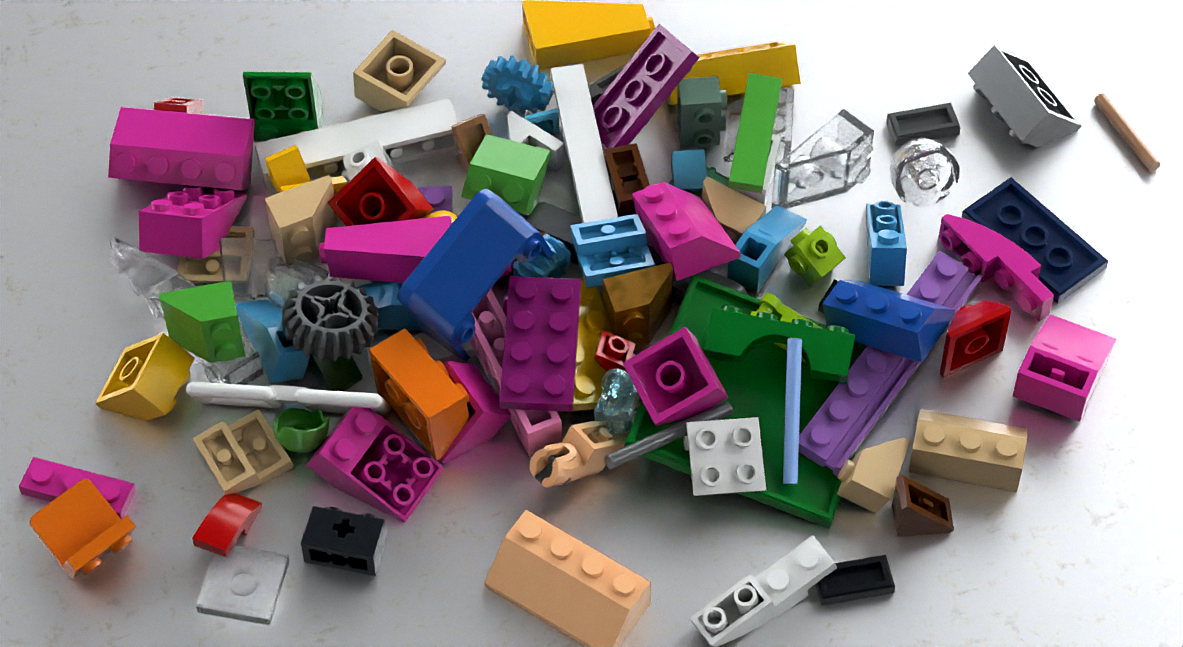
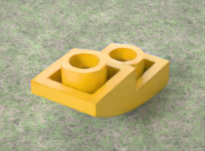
[265,145,311,193]

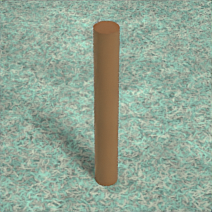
[1094,93,1160,172]

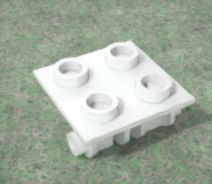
[683,417,766,496]

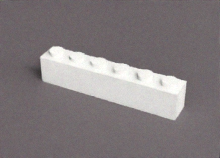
[255,98,459,195]

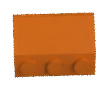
[369,328,469,461]

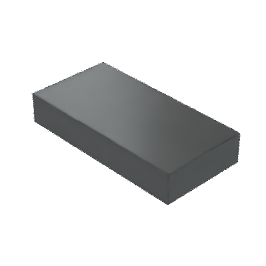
[886,102,961,146]

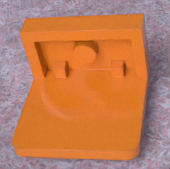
[29,479,136,579]

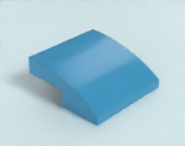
[570,214,655,288]

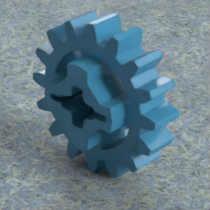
[481,56,554,115]

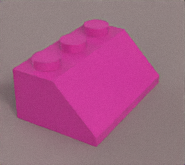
[632,182,741,281]

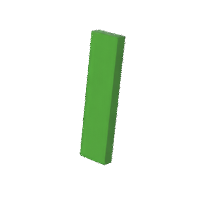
[728,73,782,193]

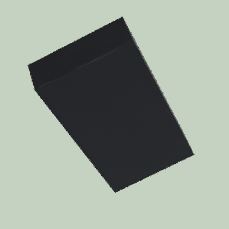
[816,555,895,606]

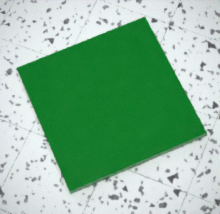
[623,275,867,528]

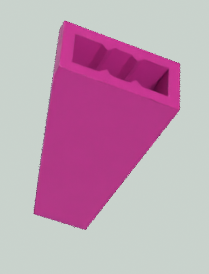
[319,216,452,283]

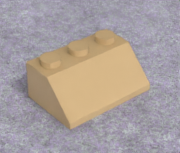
[908,409,1027,492]

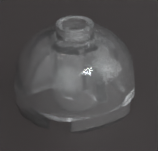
[890,138,960,207]
[264,257,337,310]

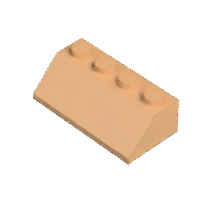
[484,510,651,647]

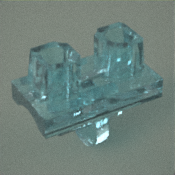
[594,369,641,434]

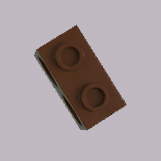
[604,143,650,217]

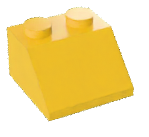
[95,333,195,421]

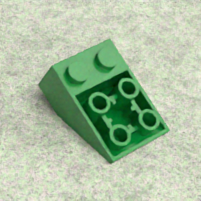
[243,72,323,141]

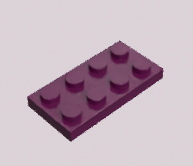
[593,24,700,153]
[499,276,581,412]

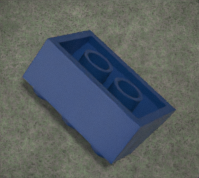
[822,280,955,363]

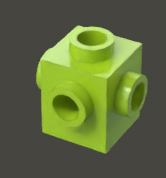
[784,225,846,286]

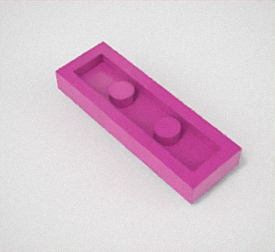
[18,457,136,519]

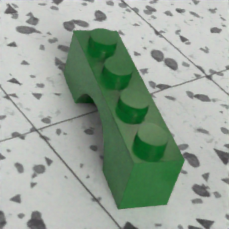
[704,305,855,384]

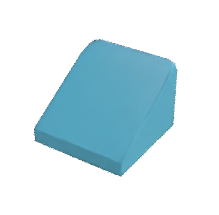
[524,108,559,135]
[671,149,707,192]

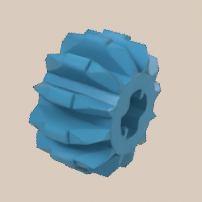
[513,234,571,278]

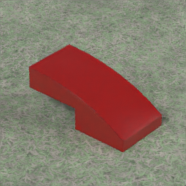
[192,493,263,558]

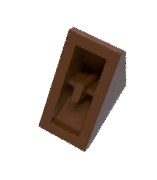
[892,475,954,536]

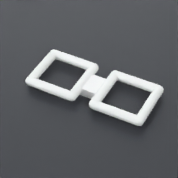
[186,382,391,416]

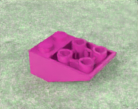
[138,185,247,259]
[1013,314,1116,422]
[306,407,444,523]

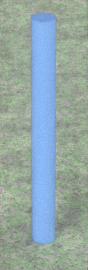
[783,338,802,485]

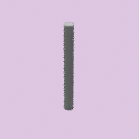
[605,401,733,469]

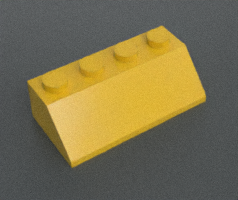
[666,41,801,109]

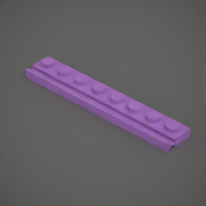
[799,251,982,476]

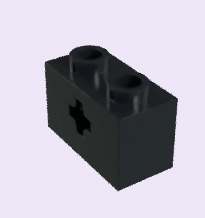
[301,506,387,576]

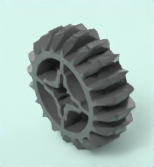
[281,276,379,362]

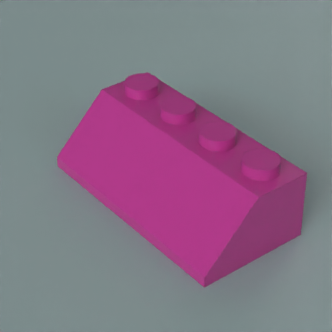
[108,107,255,190]

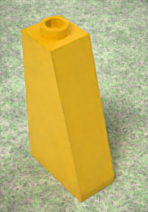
[522,0,655,70]

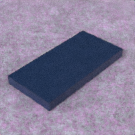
[961,177,1108,304]

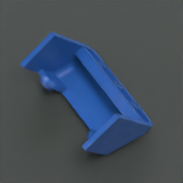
[398,189,553,363]

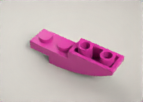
[938,214,1054,322]

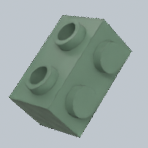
[676,76,727,148]

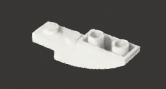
[689,536,837,647]

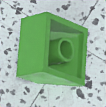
[461,134,552,215]
[159,281,245,363]

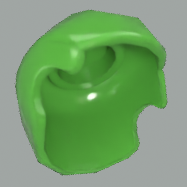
[273,408,330,453]

